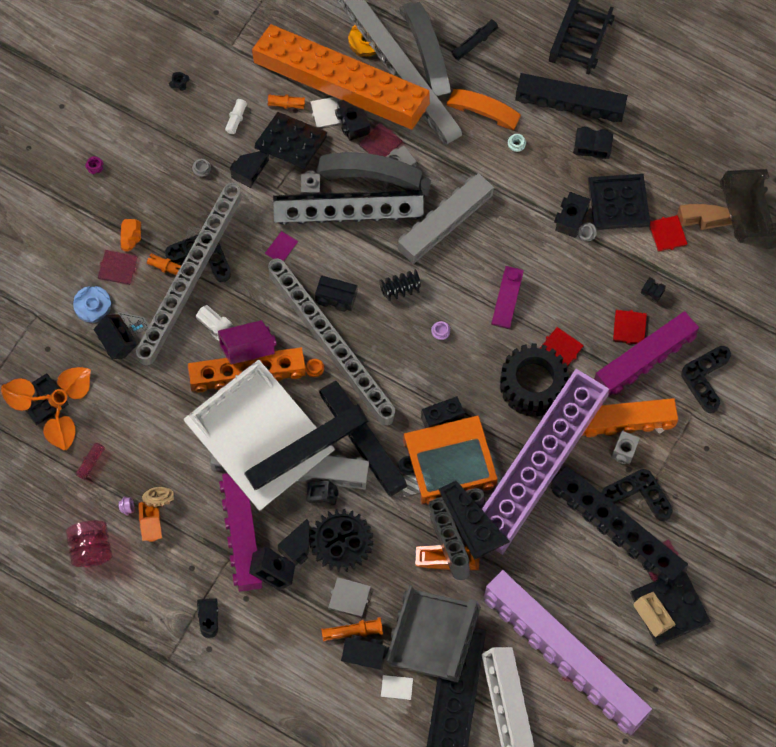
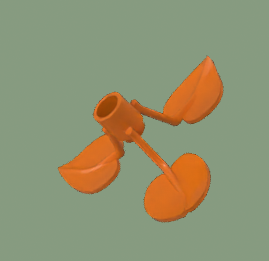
[1,367,91,450]

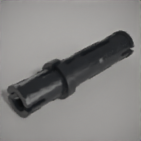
[451,19,499,61]

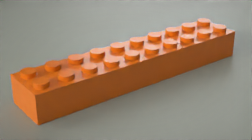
[252,24,430,130]

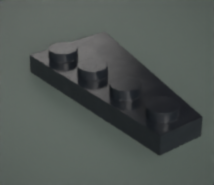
[438,481,510,560]

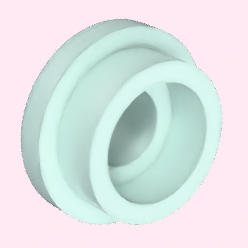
[508,134,526,152]

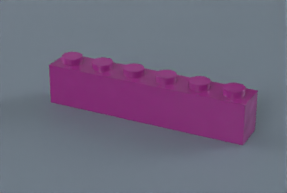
[594,311,699,397]
[219,473,262,592]

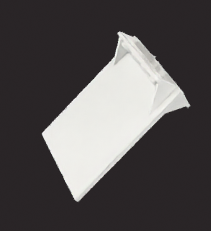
[184,360,335,511]

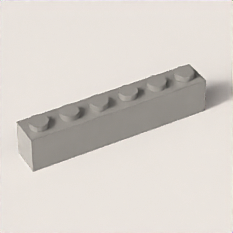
[398,173,494,264]

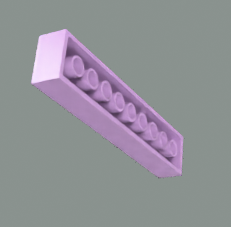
[482,369,609,555]
[484,570,652,735]

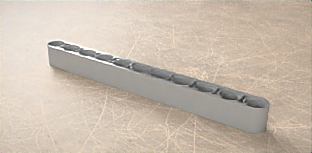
[337,0,462,145]
[136,183,242,366]
[268,259,395,425]

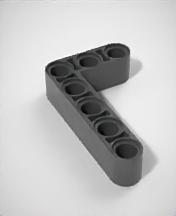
[429,488,485,580]

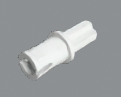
[225,99,247,134]

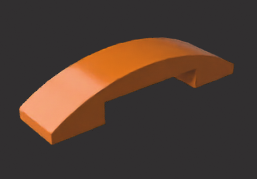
[447,89,521,131]

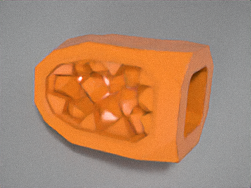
[121,219,142,252]

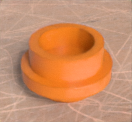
[305,359,324,377]

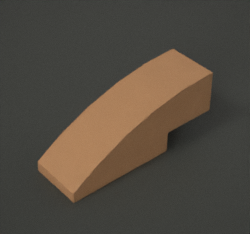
[677,204,739,230]

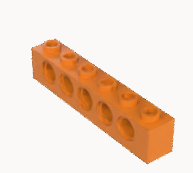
[188,347,306,393]

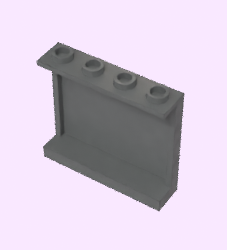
[385,585,481,682]

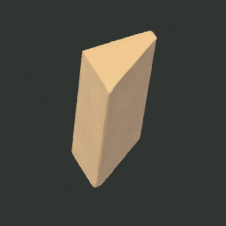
[633,592,676,637]

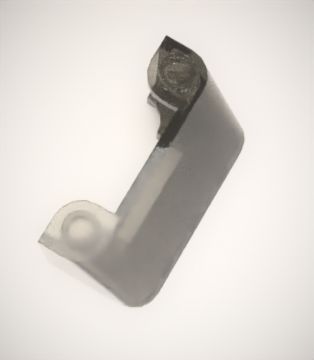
[720,169,776,249]

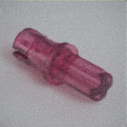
[75,443,105,480]

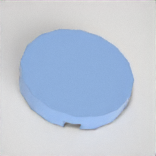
[73,286,111,323]

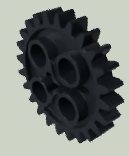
[310,509,373,572]

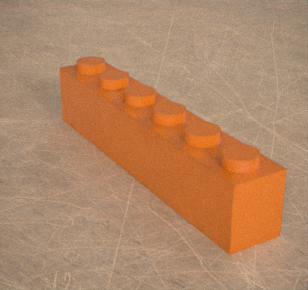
[582,398,678,437]

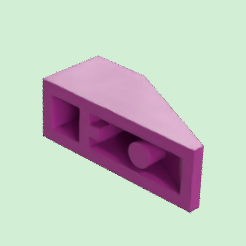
[491,266,524,329]

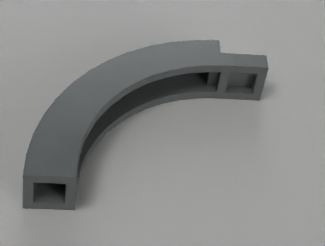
[399,2,451,96]
[316,152,431,198]

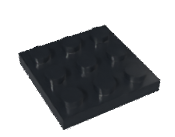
[254,112,327,169]
[588,174,650,230]
[630,572,711,646]

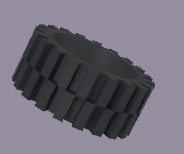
[500,343,569,416]

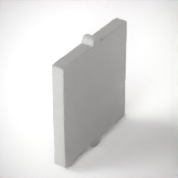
[328,577,371,618]

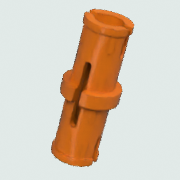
[268,94,305,109]
[147,253,181,275]

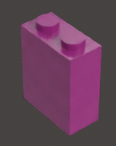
[218,320,276,364]

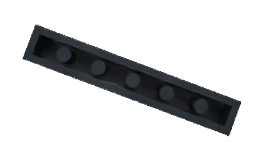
[515,73,628,122]

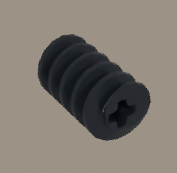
[379,269,421,301]

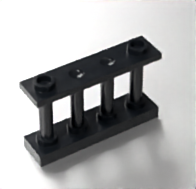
[549,0,615,75]

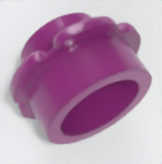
[85,156,104,174]

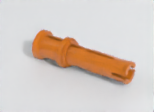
[321,617,383,642]

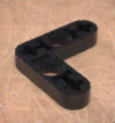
[165,234,231,282]
[681,346,731,413]
[602,469,673,521]

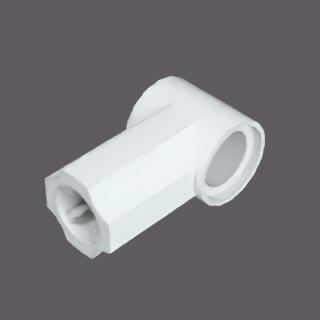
[196,305,234,341]

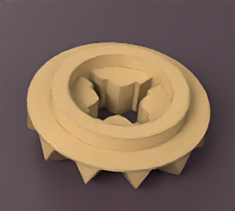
[142,487,174,508]

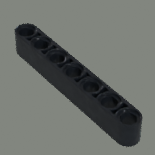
[319,381,408,497]
[244,404,369,490]

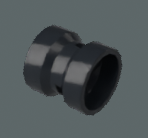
[641,277,666,302]

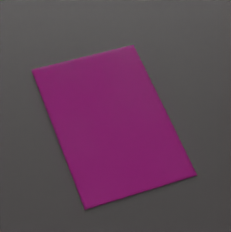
[265,231,298,261]

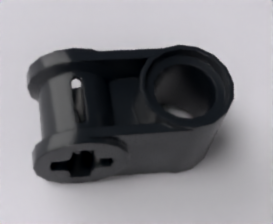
[197,598,218,638]

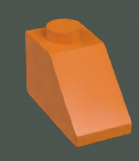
[139,502,162,542]

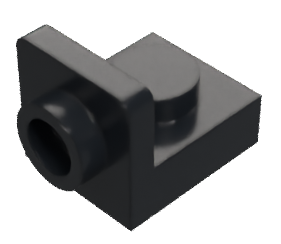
[306,481,339,505]

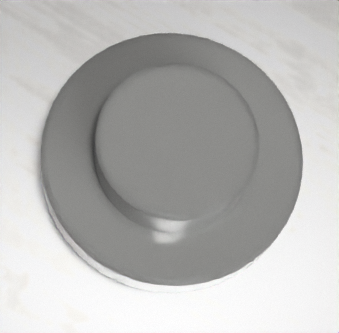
[192,159,211,177]
[578,223,597,241]

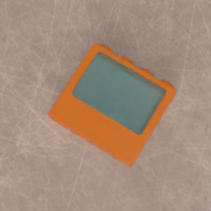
[403,415,498,505]

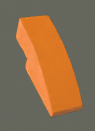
[416,545,480,570]

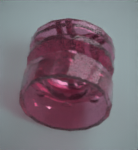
[66,520,113,567]

